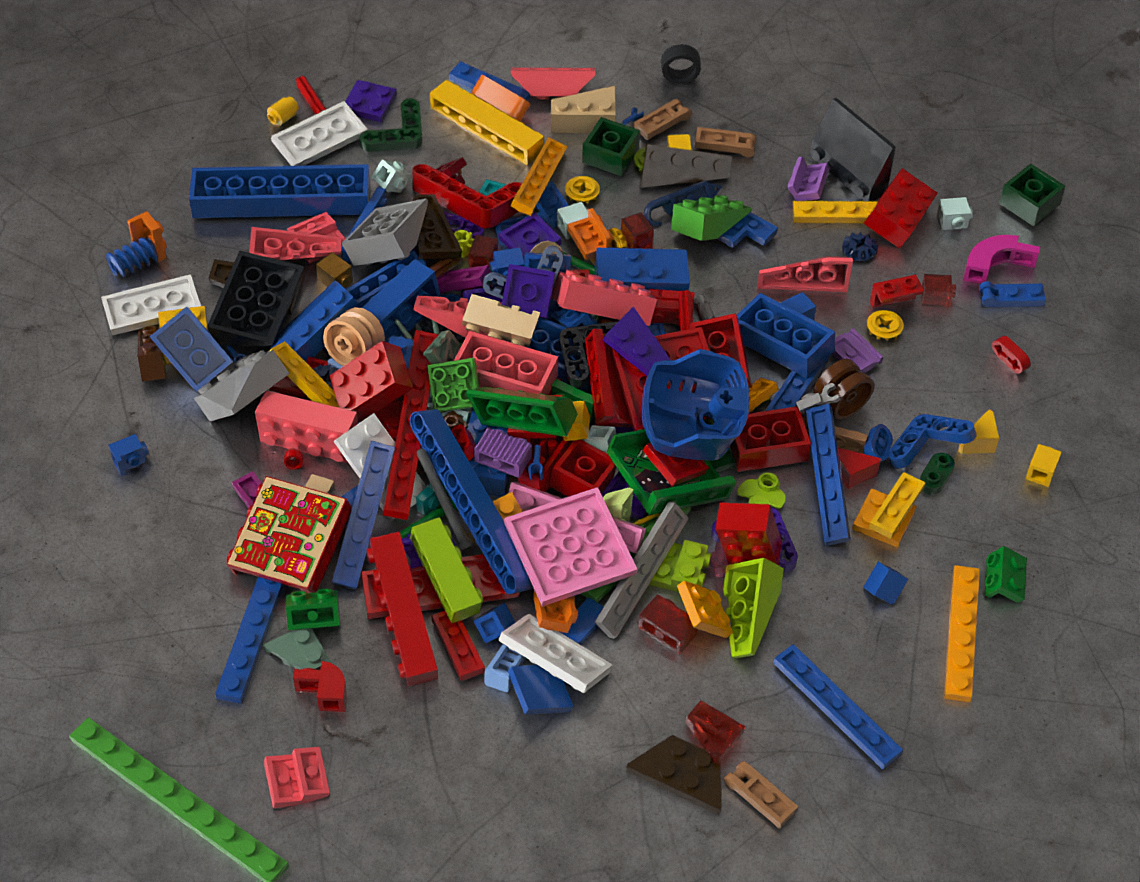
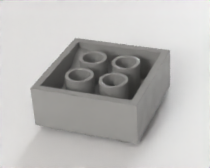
[342,198,428,266]
[194,350,289,421]

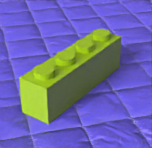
[410,517,483,624]

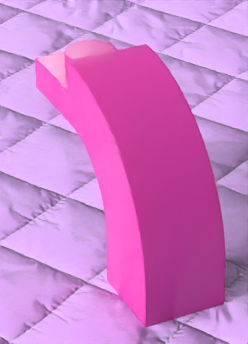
[963,235,1040,284]

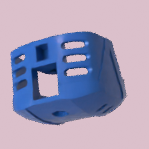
[642,349,749,461]

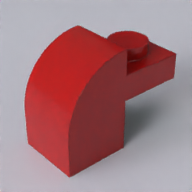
[293,661,347,712]

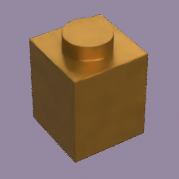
[316,252,353,288]

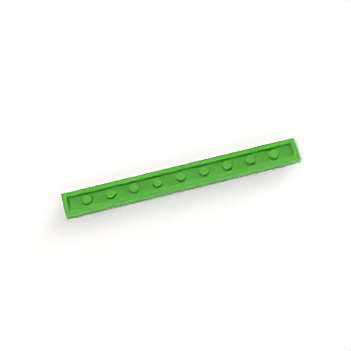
[69,717,289,882]

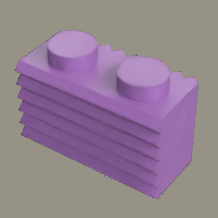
[474,427,532,478]

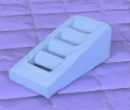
[484,644,526,692]

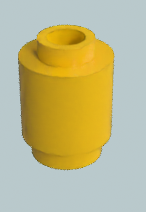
[267,96,299,126]

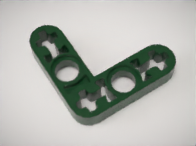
[360,98,423,152]

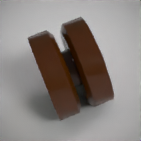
[813,358,875,420]

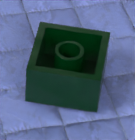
[582,117,640,176]
[999,163,1066,226]

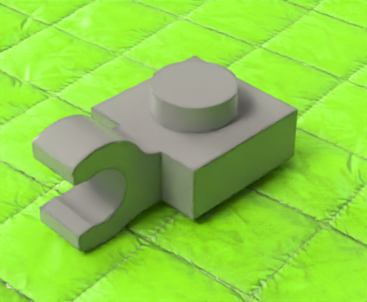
[796,383,841,416]

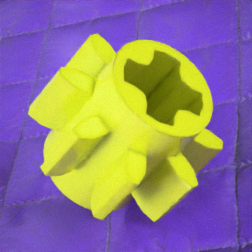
[454,230,476,258]

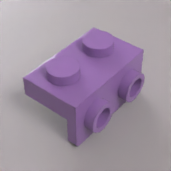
[788,157,830,201]

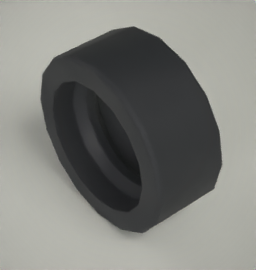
[661,44,701,84]

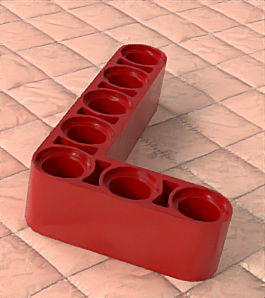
[412,164,522,228]

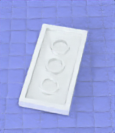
[272,101,368,166]
[101,274,201,336]
[333,413,427,521]
[499,614,613,693]

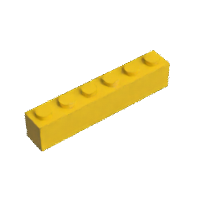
[430,79,544,166]

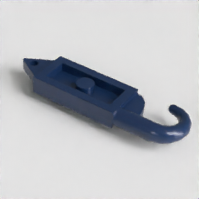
[644,180,722,227]

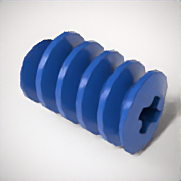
[106,237,158,277]

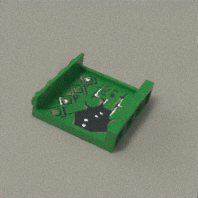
[607,429,737,515]

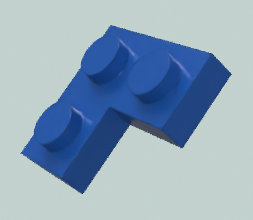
[717,212,778,248]

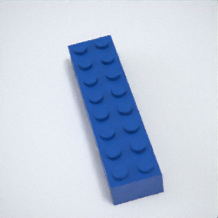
[189,164,370,218]

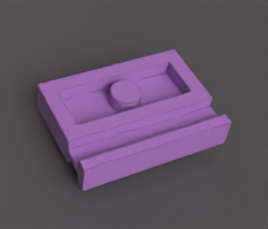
[832,328,883,373]

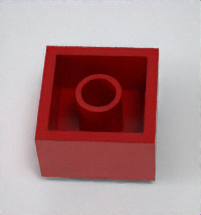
[548,439,617,497]

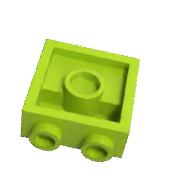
[649,539,712,592]

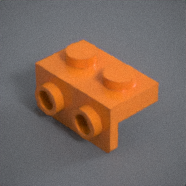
[567,208,613,260]
[127,211,167,262]
[533,591,578,633]

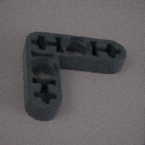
[559,322,617,388]

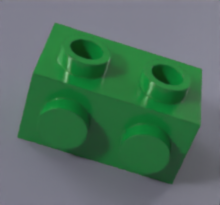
[285,589,340,630]

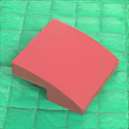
[287,212,346,264]
[264,747,330,809]

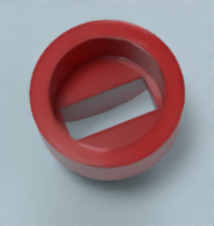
[284,448,304,470]

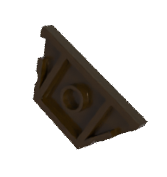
[626,735,722,815]

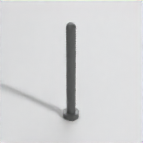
[417,449,475,552]

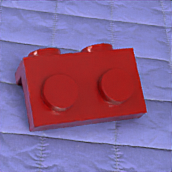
[870,274,924,308]

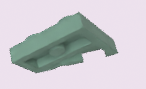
[424,330,461,364]
[263,628,331,670]

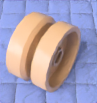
[323,307,385,366]

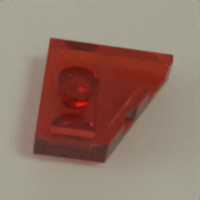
[685,700,745,764]

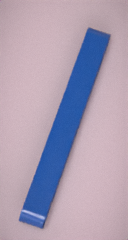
[410,409,533,594]

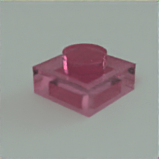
[710,542,729,577]

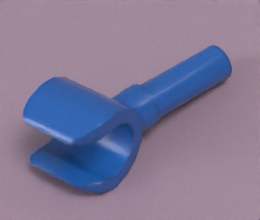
[622,107,644,125]
[227,345,246,368]
[528,445,544,480]

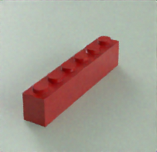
[366,531,438,687]

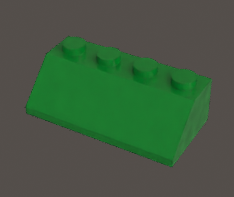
[466,387,578,437]

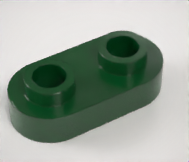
[920,453,955,494]

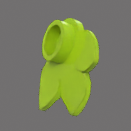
[737,472,785,509]

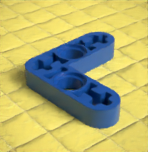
[888,414,977,469]

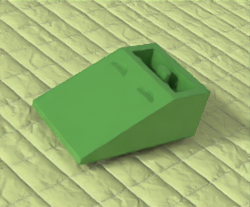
[671,195,752,241]

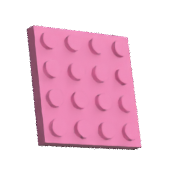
[504,487,637,607]

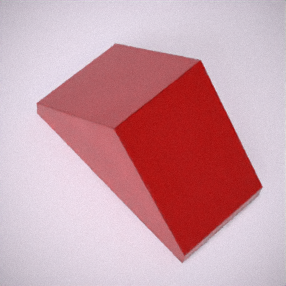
[838,448,881,489]

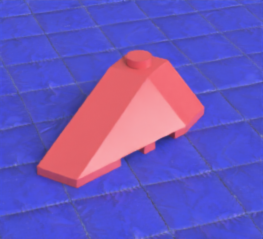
[249,227,342,262]
[757,256,853,292]
[414,296,504,341]

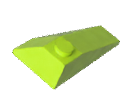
[723,558,784,659]

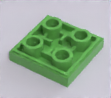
[427,358,480,412]

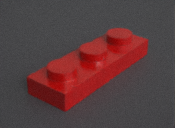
[432,611,485,681]

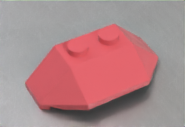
[511,67,595,100]

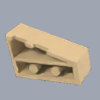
[551,86,615,133]
[462,294,540,348]

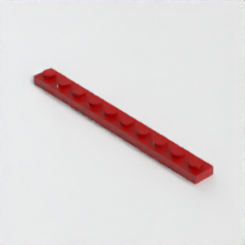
[383,330,439,520]

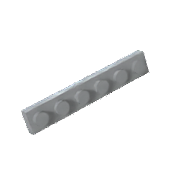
[595,502,689,638]

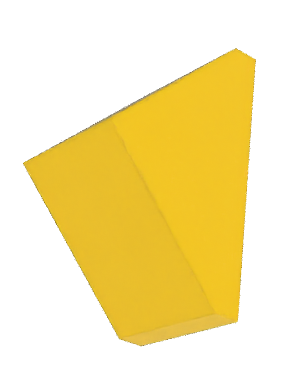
[958,409,999,454]

